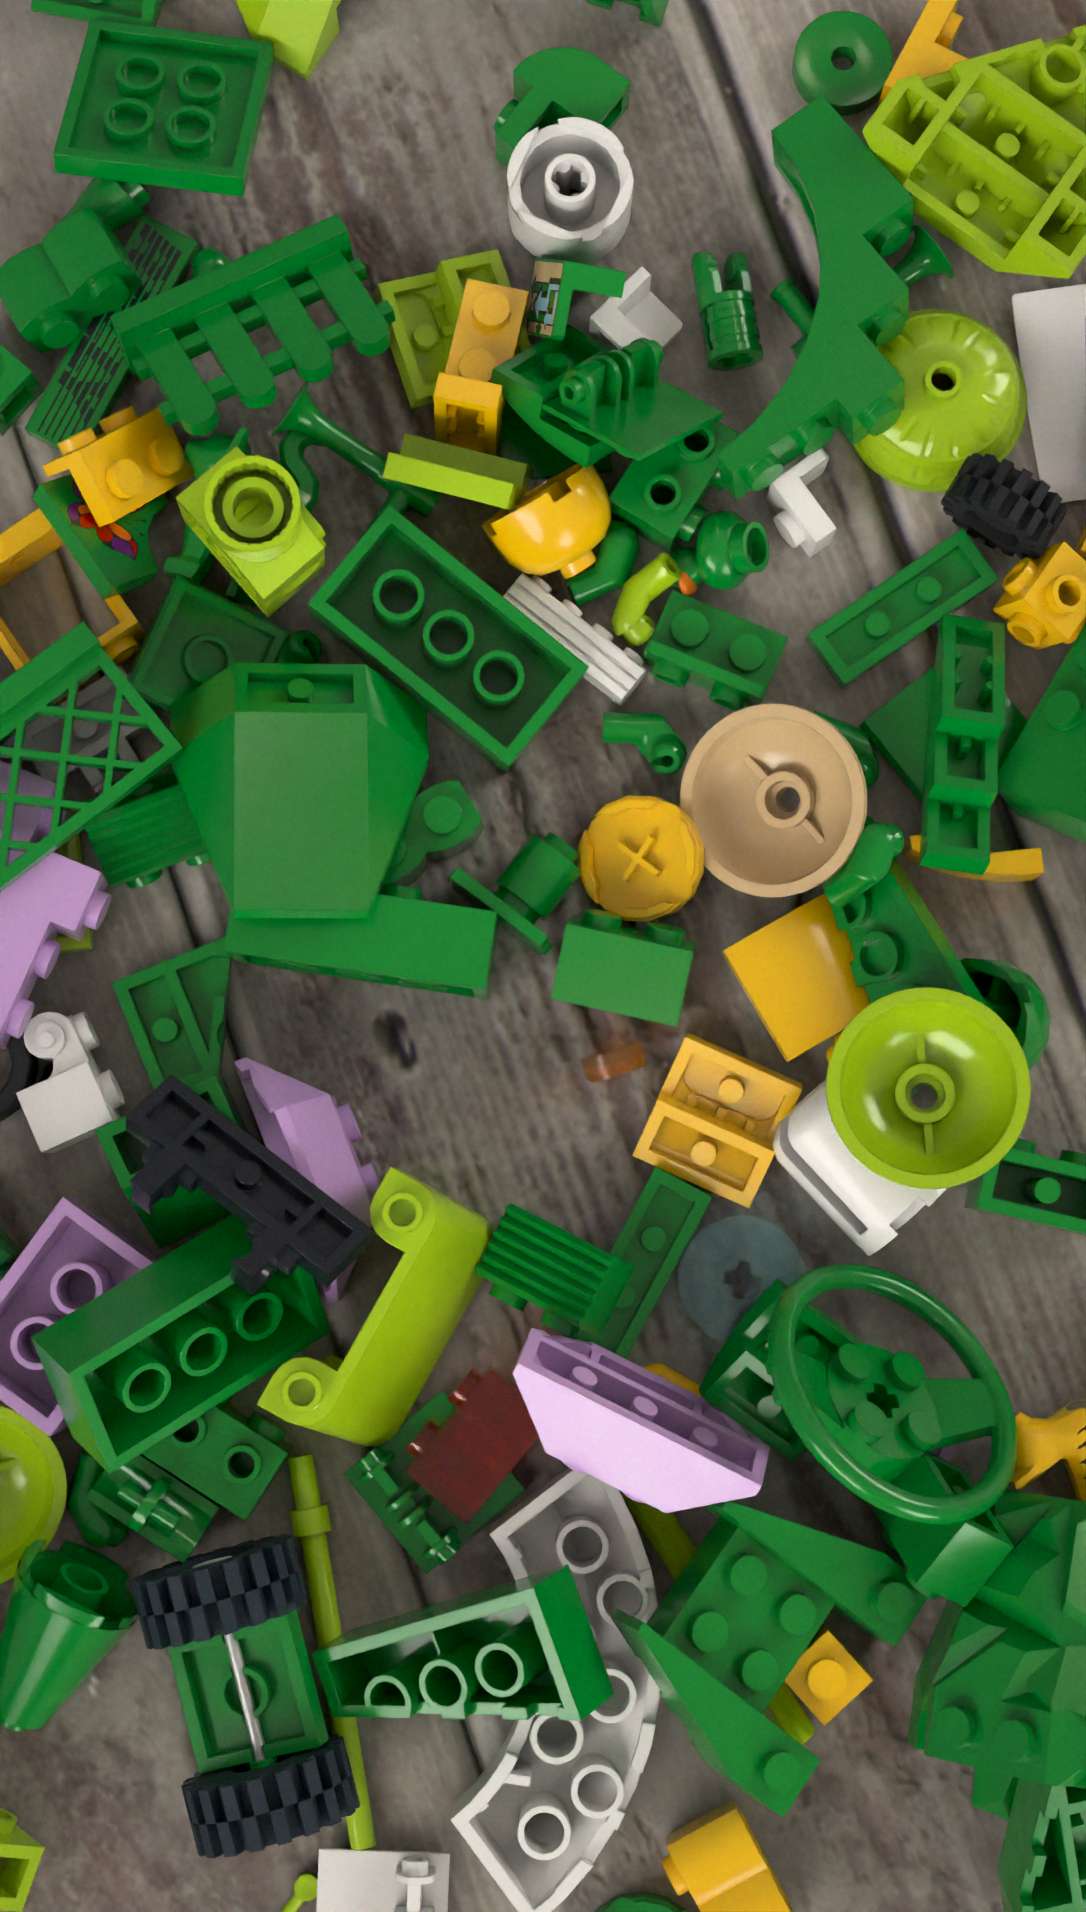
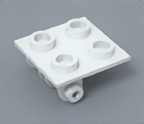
[316,1847,450,1912]

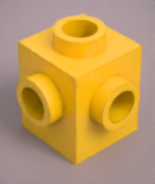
[992,541,1086,650]

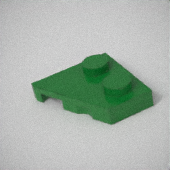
[112,937,232,1090]

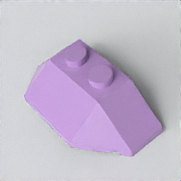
[234,1057,380,1305]
[513,1328,770,1513]

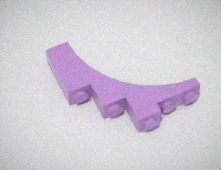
[0,735,111,1050]

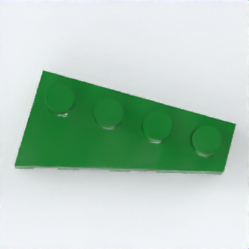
[823,816,989,1097]

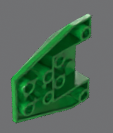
[170,663,429,918]

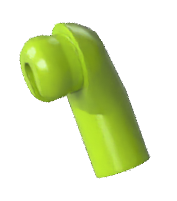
[611,553,682,647]

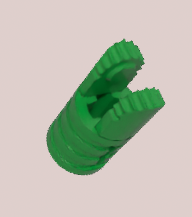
[691,252,763,371]

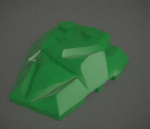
[907,1489,1086,1789]

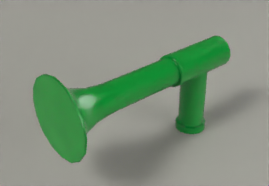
[770,225,954,360]
[271,381,441,539]

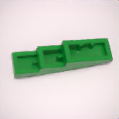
[920,613,1005,875]

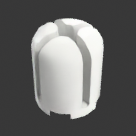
[773,1079,947,1256]

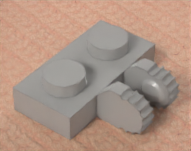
[24,665,148,795]

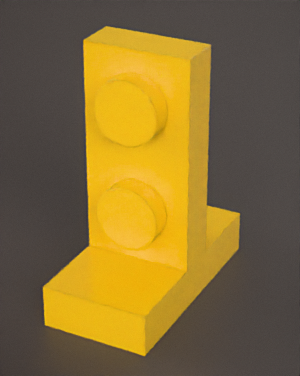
[433,278,529,456]

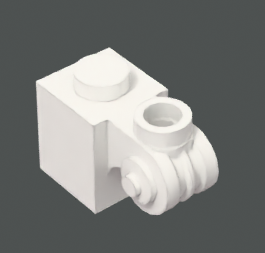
[16,1011,125,1154]

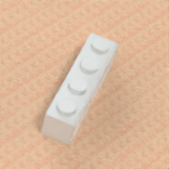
[503,573,646,707]

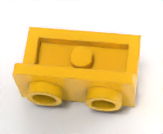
[42,405,194,527]

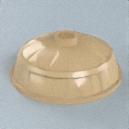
[680,704,868,897]

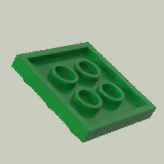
[53,19,275,197]

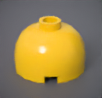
[481,463,611,579]

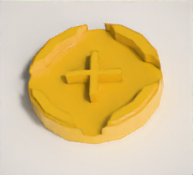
[578,796,704,922]

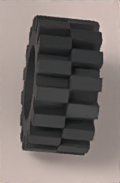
[941,453,1067,560]

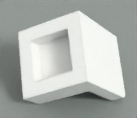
[589,267,683,350]

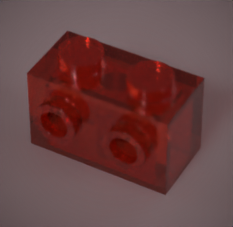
[405,1364,539,1524]

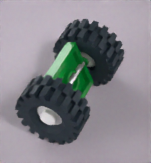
[130,1534,360,1858]

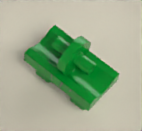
[85,1454,221,1563]

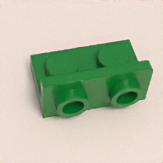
[643,590,788,712]

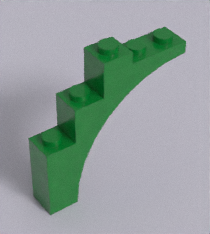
[717,95,914,500]

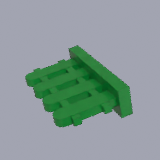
[109,214,396,436]

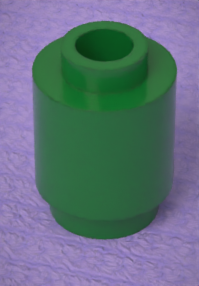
[494,832,582,925]

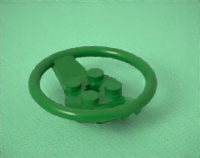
[764,1263,1018,1525]

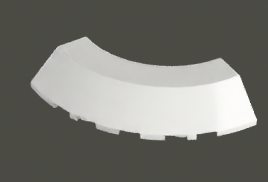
[450,1468,660,1912]

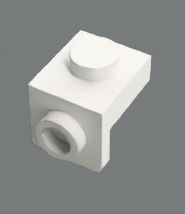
[766,448,837,558]

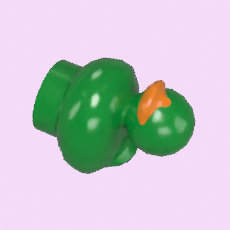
[669,510,770,596]

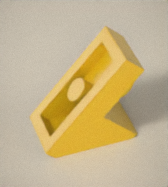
[877,0,968,108]

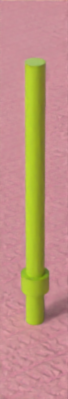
[287,1453,377,1850]

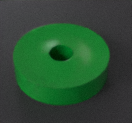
[792,11,893,116]

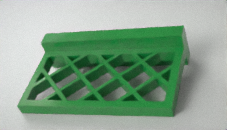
[0,621,184,893]

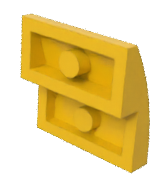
[722,893,871,1062]
[632,1032,803,1208]

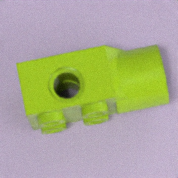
[176,446,327,618]

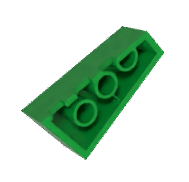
[311,1564,615,1721]

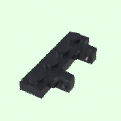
[126,1074,373,1296]

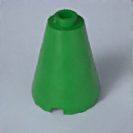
[0,1539,139,1732]

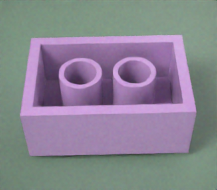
[0,1197,160,1437]

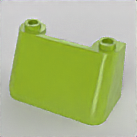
[256,1167,495,1447]

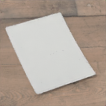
[1012,284,1086,503]

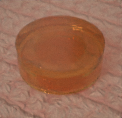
[580,1039,647,1082]

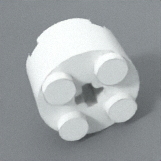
[507,117,634,266]

